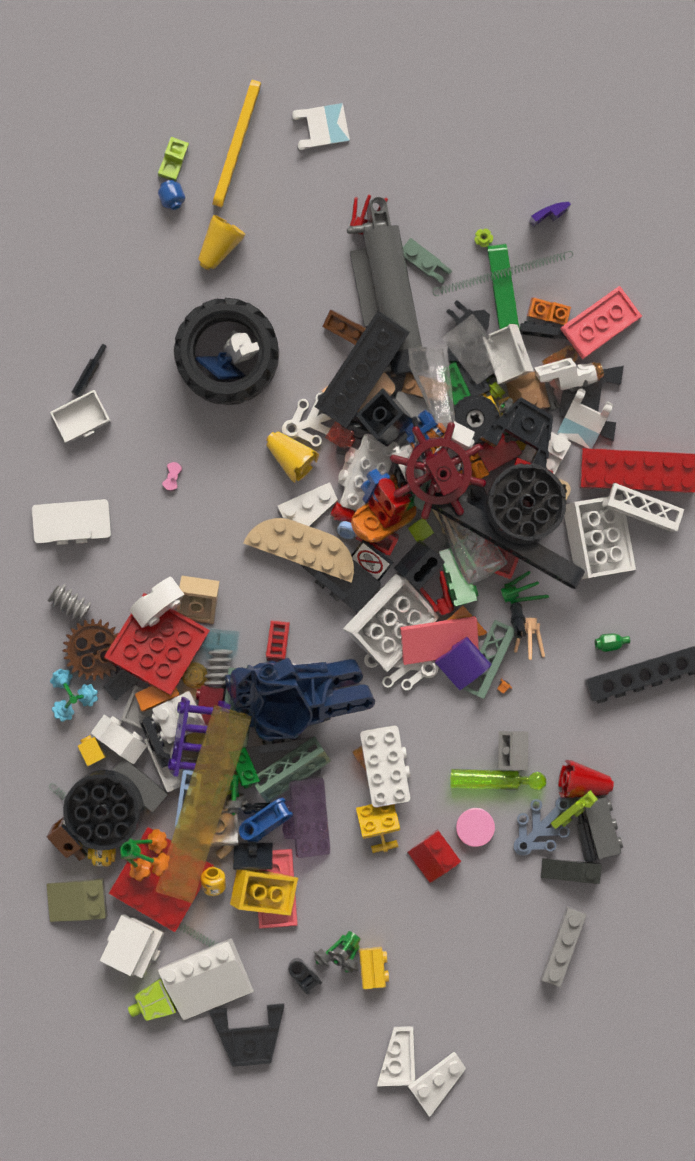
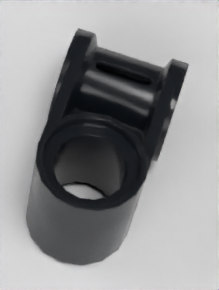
[288,958,323,995]

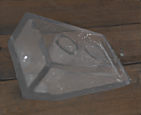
[442,314,509,385]

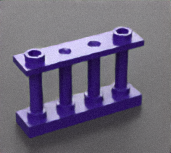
[168,697,231,781]

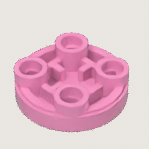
[456,808,495,847]

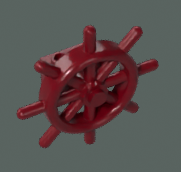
[390,422,486,520]

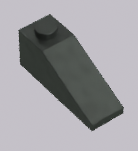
[541,858,602,884]

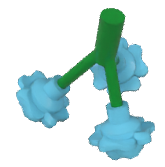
[50,669,98,722]

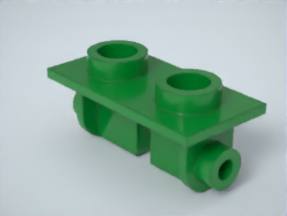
[228,747,260,789]

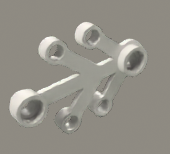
[282,392,340,447]
[364,654,438,690]

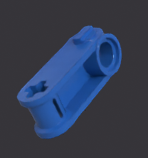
[239,798,293,843]

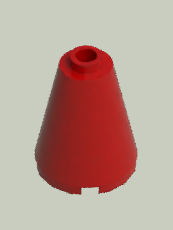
[558,760,614,798]

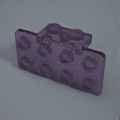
[282,778,330,858]

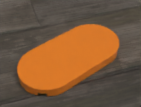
[351,489,417,542]

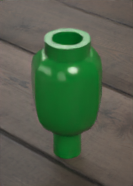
[594,633,630,652]

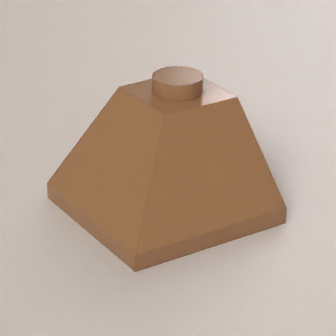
[506,371,550,409]

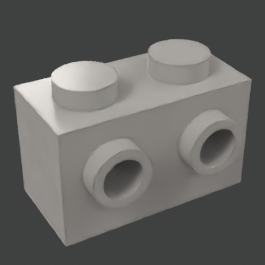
[498,731,529,770]

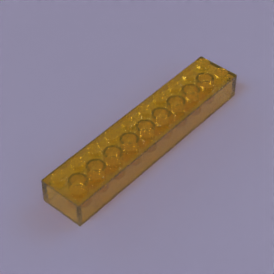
[155,705,251,903]

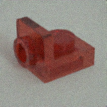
[325,421,356,451]

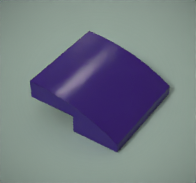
[529,201,571,228]
[435,637,491,691]

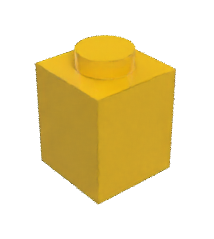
[78,735,106,766]

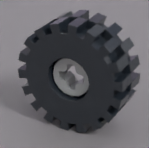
[451,394,500,443]

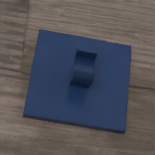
[195,352,246,379]

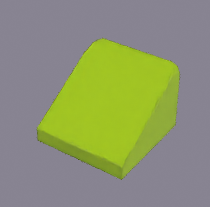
[408,518,434,542]

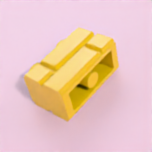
[359,947,389,989]

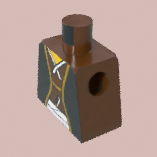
[46,817,88,861]

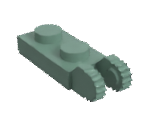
[403,238,452,284]

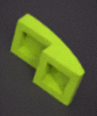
[158,137,189,182]

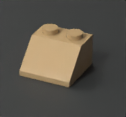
[177,576,220,624]

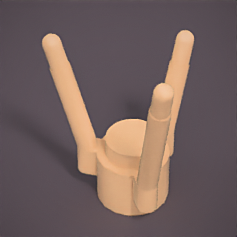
[514,618,545,660]

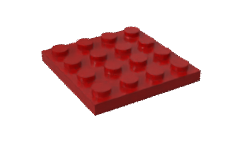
[104,593,210,696]
[108,827,214,932]

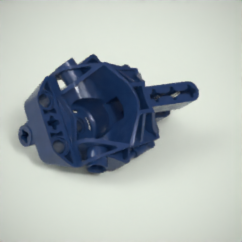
[225,658,375,741]

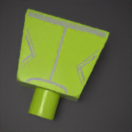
[128,978,177,1021]

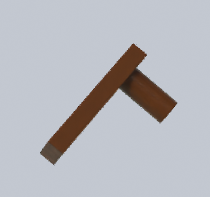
[322,309,366,345]

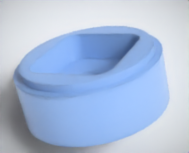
[337,521,356,539]

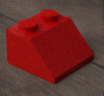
[407,829,461,883]

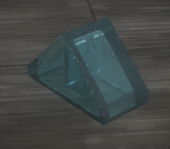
[201,628,240,650]

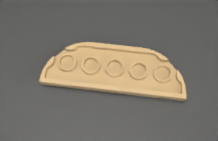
[243,518,354,583]

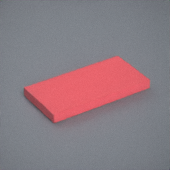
[560,286,642,359]
[400,616,479,665]
[258,849,298,929]

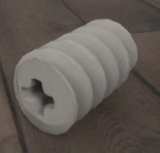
[47,584,91,623]
[204,648,233,688]

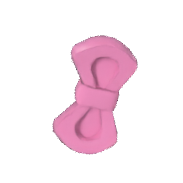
[162,462,182,491]

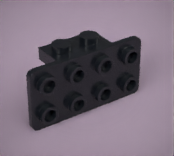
[301,560,381,612]
[246,737,321,785]

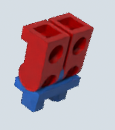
[360,469,411,528]

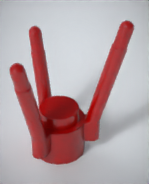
[350,195,388,235]
[420,571,454,615]

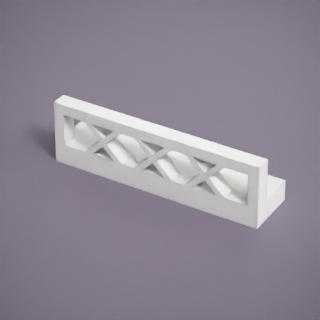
[602,483,684,532]

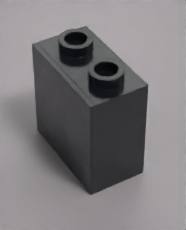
[394,540,445,590]

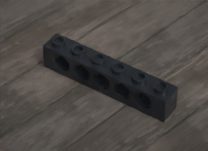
[585,646,695,704]

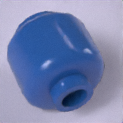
[158,180,186,210]

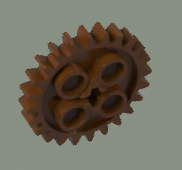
[62,619,118,681]

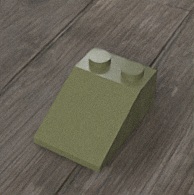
[46,878,107,922]

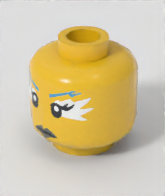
[88,848,116,867]
[201,867,226,896]

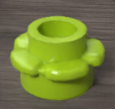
[474,228,493,247]
[489,381,506,399]

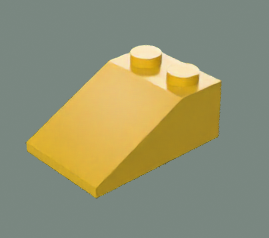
[230,870,298,916]

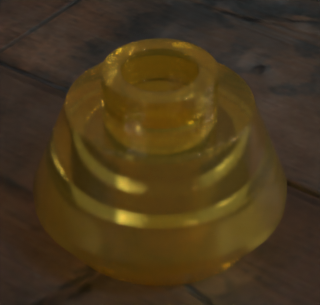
[182,662,207,688]

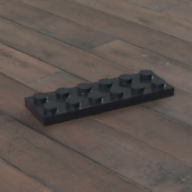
[314,310,410,428]

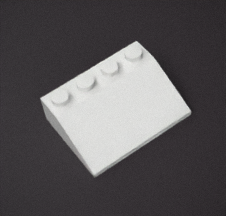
[564,494,636,579]
[343,574,439,672]
[158,938,254,1020]

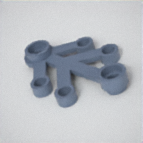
[514,797,571,856]

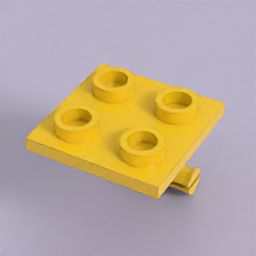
[356,804,400,854]

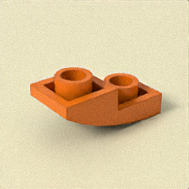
[527,297,571,325]
[135,686,180,712]

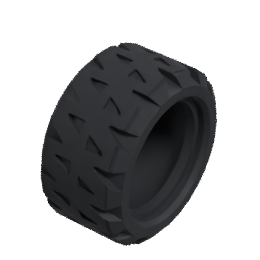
[174,297,279,405]

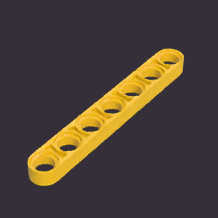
[212,79,261,208]

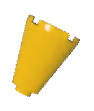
[198,215,245,270]
[266,431,319,483]

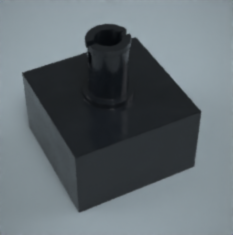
[356,388,412,447]

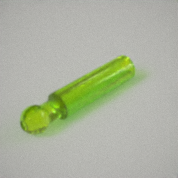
[450,769,546,790]

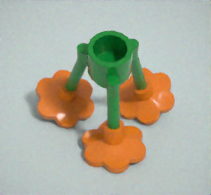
[120,829,170,881]

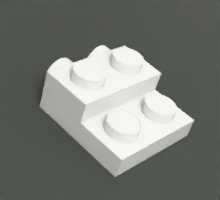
[520,432,571,474]
[152,691,206,744]

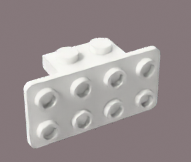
[338,433,398,511]
[32,499,111,545]
[360,726,410,807]

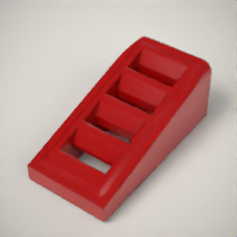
[266,620,290,662]

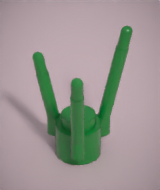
[501,571,549,604]

